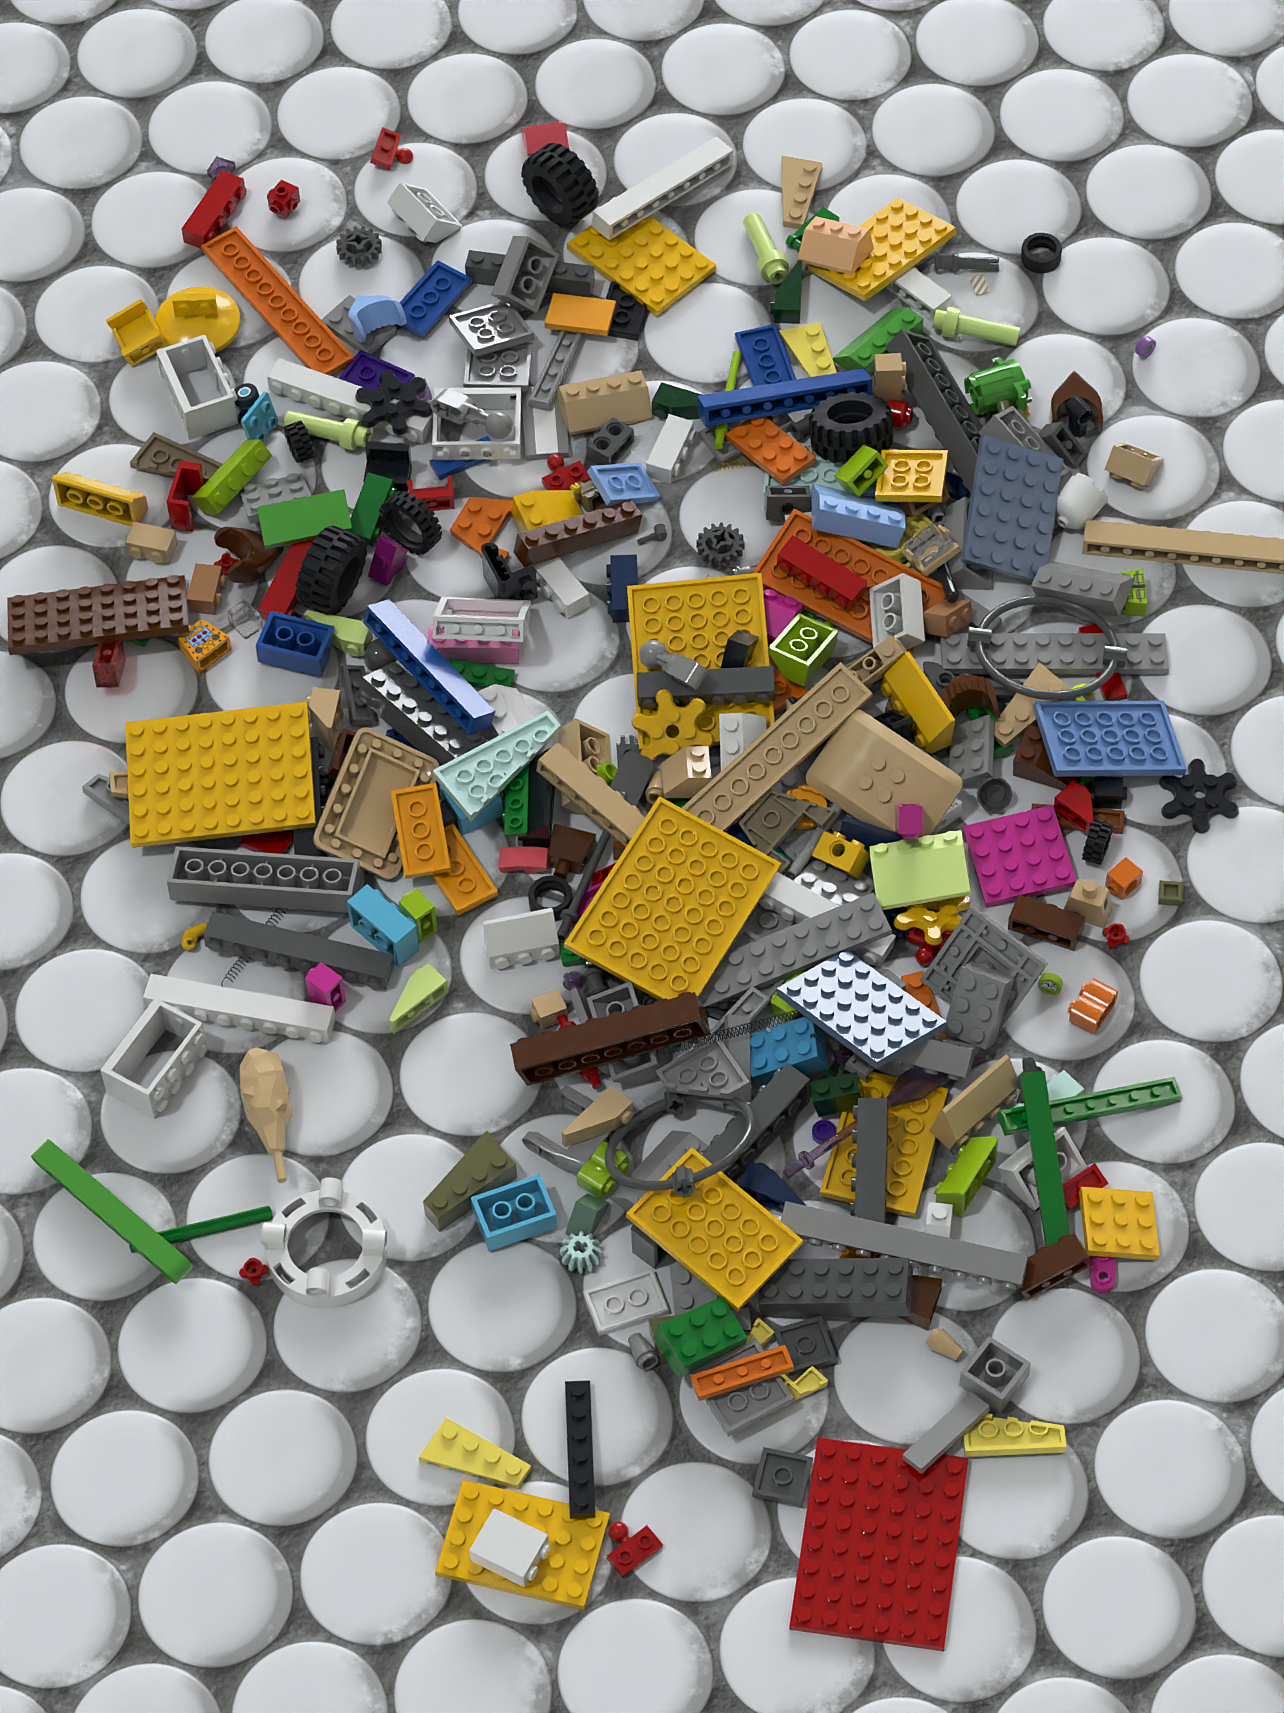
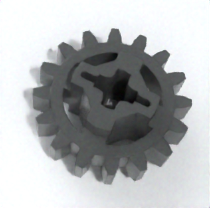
[336,226,382,267]
[696,522,745,567]

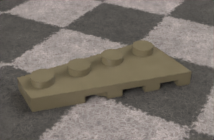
[130,432,223,483]

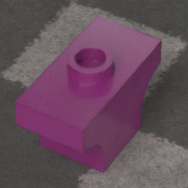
[368,536,408,586]

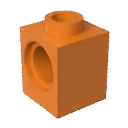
[1105,857,1143,900]

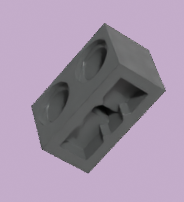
[586,417,634,465]

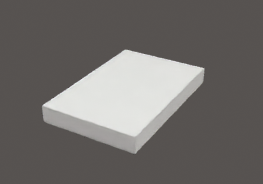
[583,1268,669,1337]

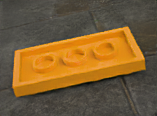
[391,783,451,879]
[431,823,498,916]

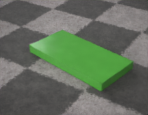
[257,489,353,549]

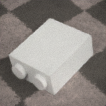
[469,1508,551,1587]

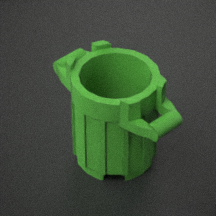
[964,357,1032,415]

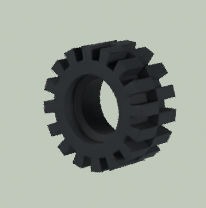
[284,420,315,463]
[1082,820,1113,865]

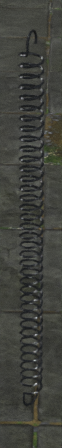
[660,1010,805,1055]

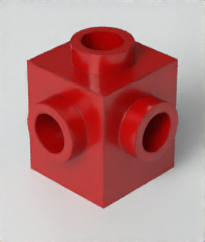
[267,180,300,218]

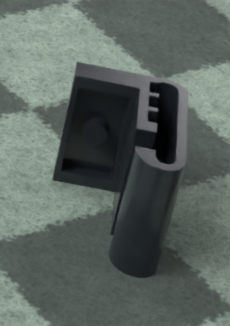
[363,441,412,492]
[481,543,538,601]

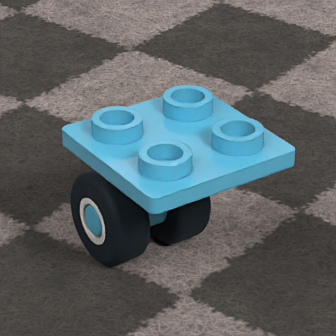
[234,383,278,442]

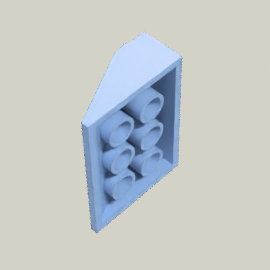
[811,484,905,548]

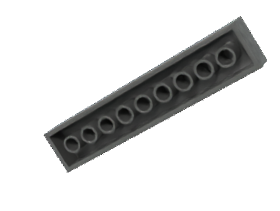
[886,329,983,493]
[631,1063,810,1269]

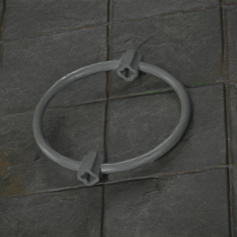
[967,596,1128,700]
[605,1091,755,1198]

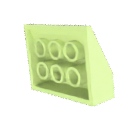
[869,830,971,910]

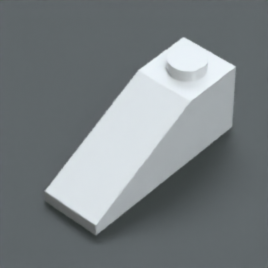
[921,1202,953,1284]

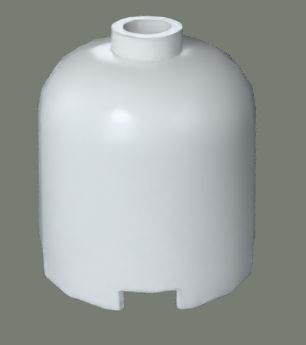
[1055,473,1108,530]

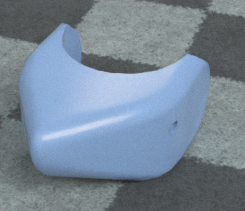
[348,295,407,343]

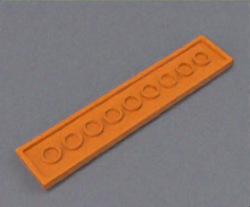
[201,226,355,376]

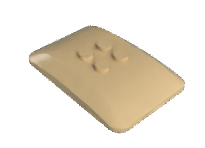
[806,709,963,838]
[313,728,440,880]

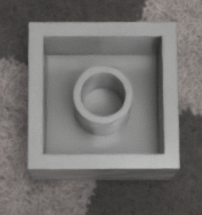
[959,1336,1031,1413]

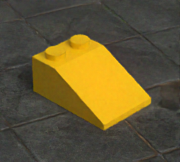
[511,490,583,532]

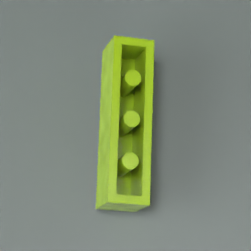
[192,439,272,514]

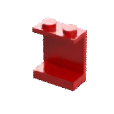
[166,460,205,532]

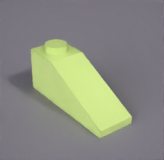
[305,610,373,657]
[389,963,448,1034]

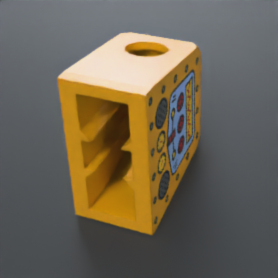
[178,620,231,674]

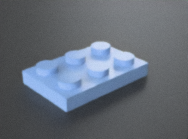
[587,462,660,506]

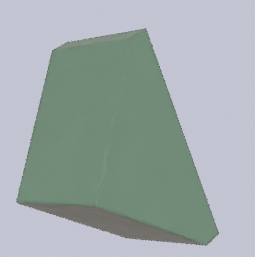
[565,1193,609,1237]

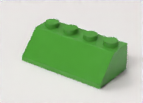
[833,307,923,378]

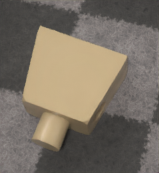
[1064,879,1112,929]

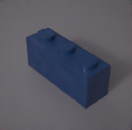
[606,554,638,623]

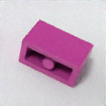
[895,804,923,839]
[305,962,346,1012]

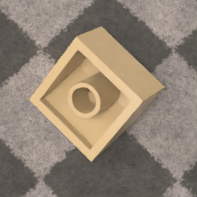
[1104,442,1164,488]
[307,687,344,753]
[661,746,711,798]

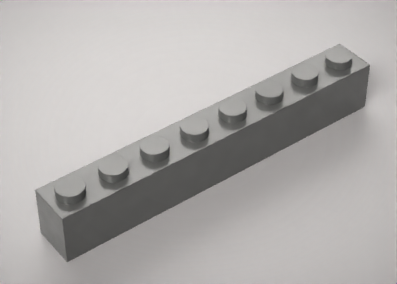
[204,911,394,990]

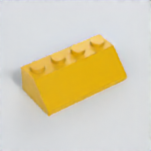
[52,472,148,527]
[881,652,955,753]

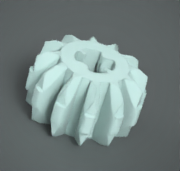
[560,1231,602,1274]

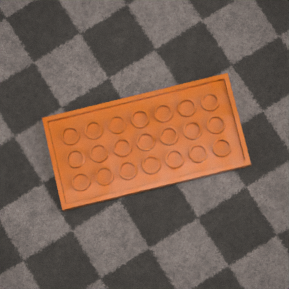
[752,509,946,654]

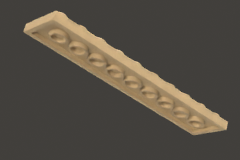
[682,662,873,832]

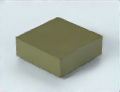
[1158,880,1183,906]

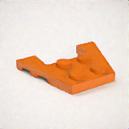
[450,497,513,562]

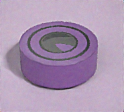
[1135,336,1156,358]

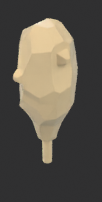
[240,1048,293,1183]

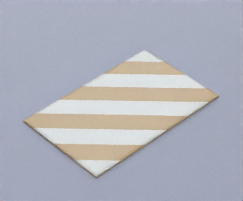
[969,274,990,295]

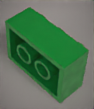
[653,1297,748,1379]

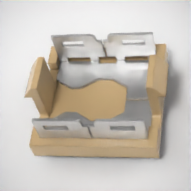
[901,523,962,576]

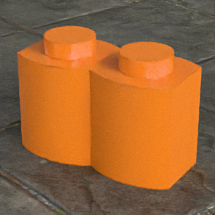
[1068,978,1118,1034]

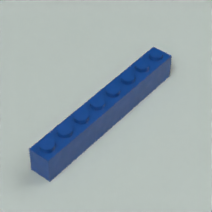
[697,368,873,427]
[363,599,495,735]

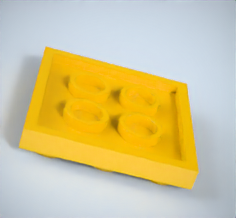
[875,450,948,502]
[1079,1187,1160,1261]

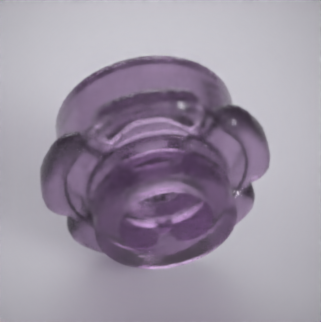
[563,971,586,991]

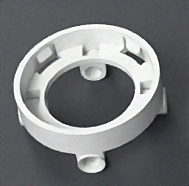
[261,1178,388,1308]

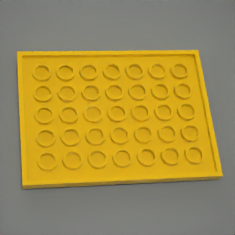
[627,573,775,752]
[125,701,316,848]
[564,796,781,1000]

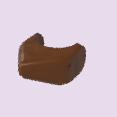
[1050,371,1103,431]
[214,527,283,583]
[941,673,1001,719]

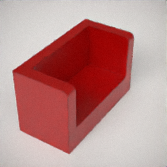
[408,476,455,511]

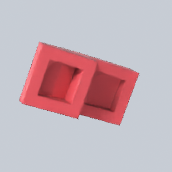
[498,847,549,874]

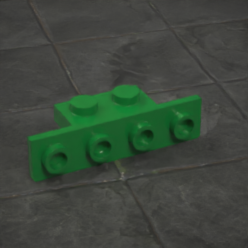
[502,762,530,837]

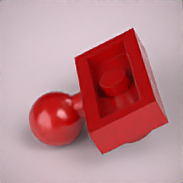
[370,127,413,170]
[542,454,591,490]
[907,927,953,966]
[1062,1163,1109,1211]
[606,1522,663,1578]

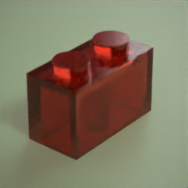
[92,641,126,688]

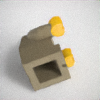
[570,480,607,512]

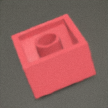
[521,121,569,155]

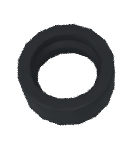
[1021,232,1062,273]
[528,875,573,921]

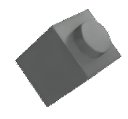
[1038,421,1087,469]

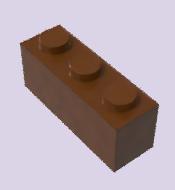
[1008,895,1085,951]
[1019,1233,1093,1300]

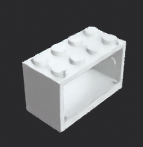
[156,334,240,440]
[101,998,208,1119]

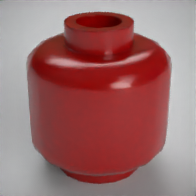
[887,400,913,429]

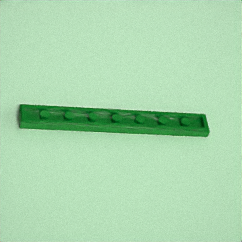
[1020,1071,1070,1246]
[997,1077,1183,1136]

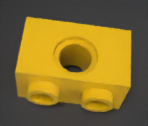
[811,831,870,879]

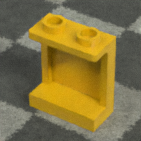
[106,299,168,367]

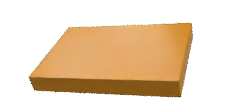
[544,293,616,336]

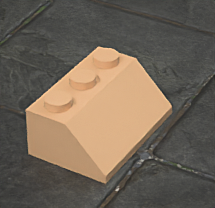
[798,216,874,275]

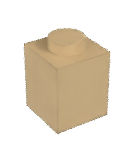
[529,989,568,1030]

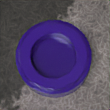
[812,1120,836,1145]

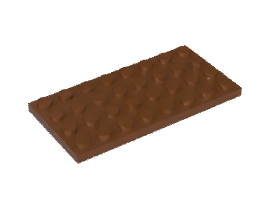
[7,575,189,655]

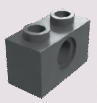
[764,485,811,521]

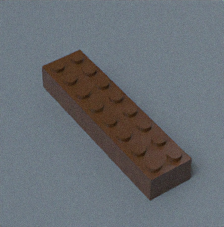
[510,992,711,1086]

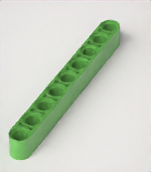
[31,1139,193,1285]

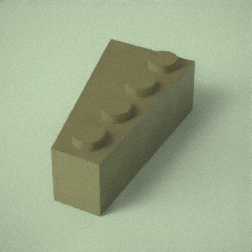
[423,1131,517,1232]

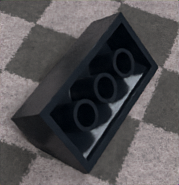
[518,748,555,849]

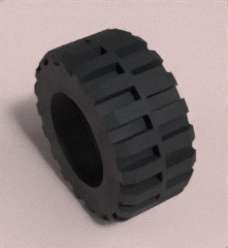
[521,143,599,226]
[809,392,894,464]
[295,526,367,615]

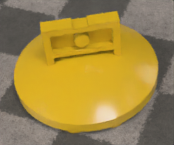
[155,287,241,353]

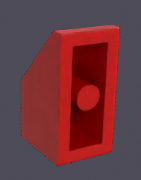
[1054,780,1093,835]

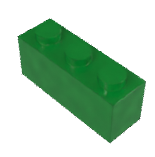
[350,472,397,547]

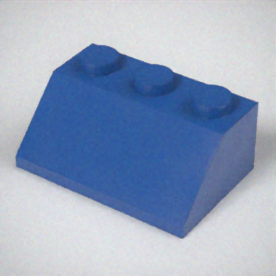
[255,611,335,677]

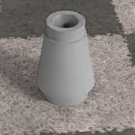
[628,1333,658,1370]

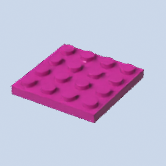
[963,805,1076,908]

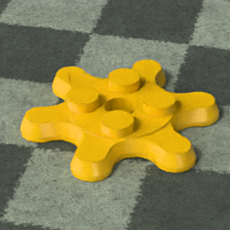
[631,689,714,762]
[894,895,971,945]

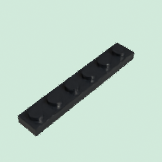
[565,1380,595,1519]

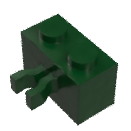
[810,1066,864,1117]

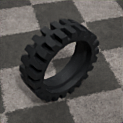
[379,491,442,555]

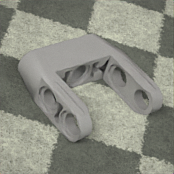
[522,1086,617,1175]

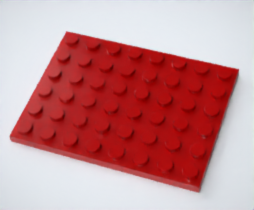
[789,1437,969,1652]

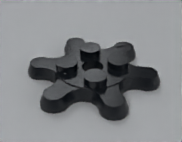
[355,370,433,435]
[1159,759,1239,834]

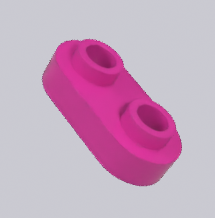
[1090,1256,1115,1294]

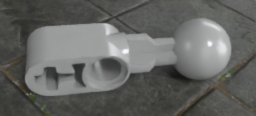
[430,388,513,439]
[639,640,709,690]

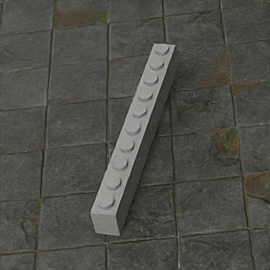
[781,1201,1029,1291]

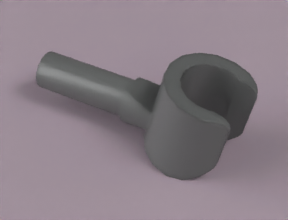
[637,524,667,545]

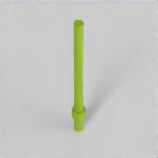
[714,350,741,449]

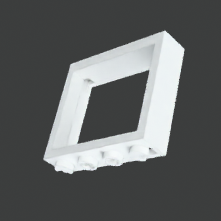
[432,387,522,460]
[432,597,531,642]

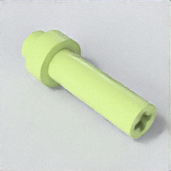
[743,213,789,284]
[932,306,1020,346]
[284,411,371,451]

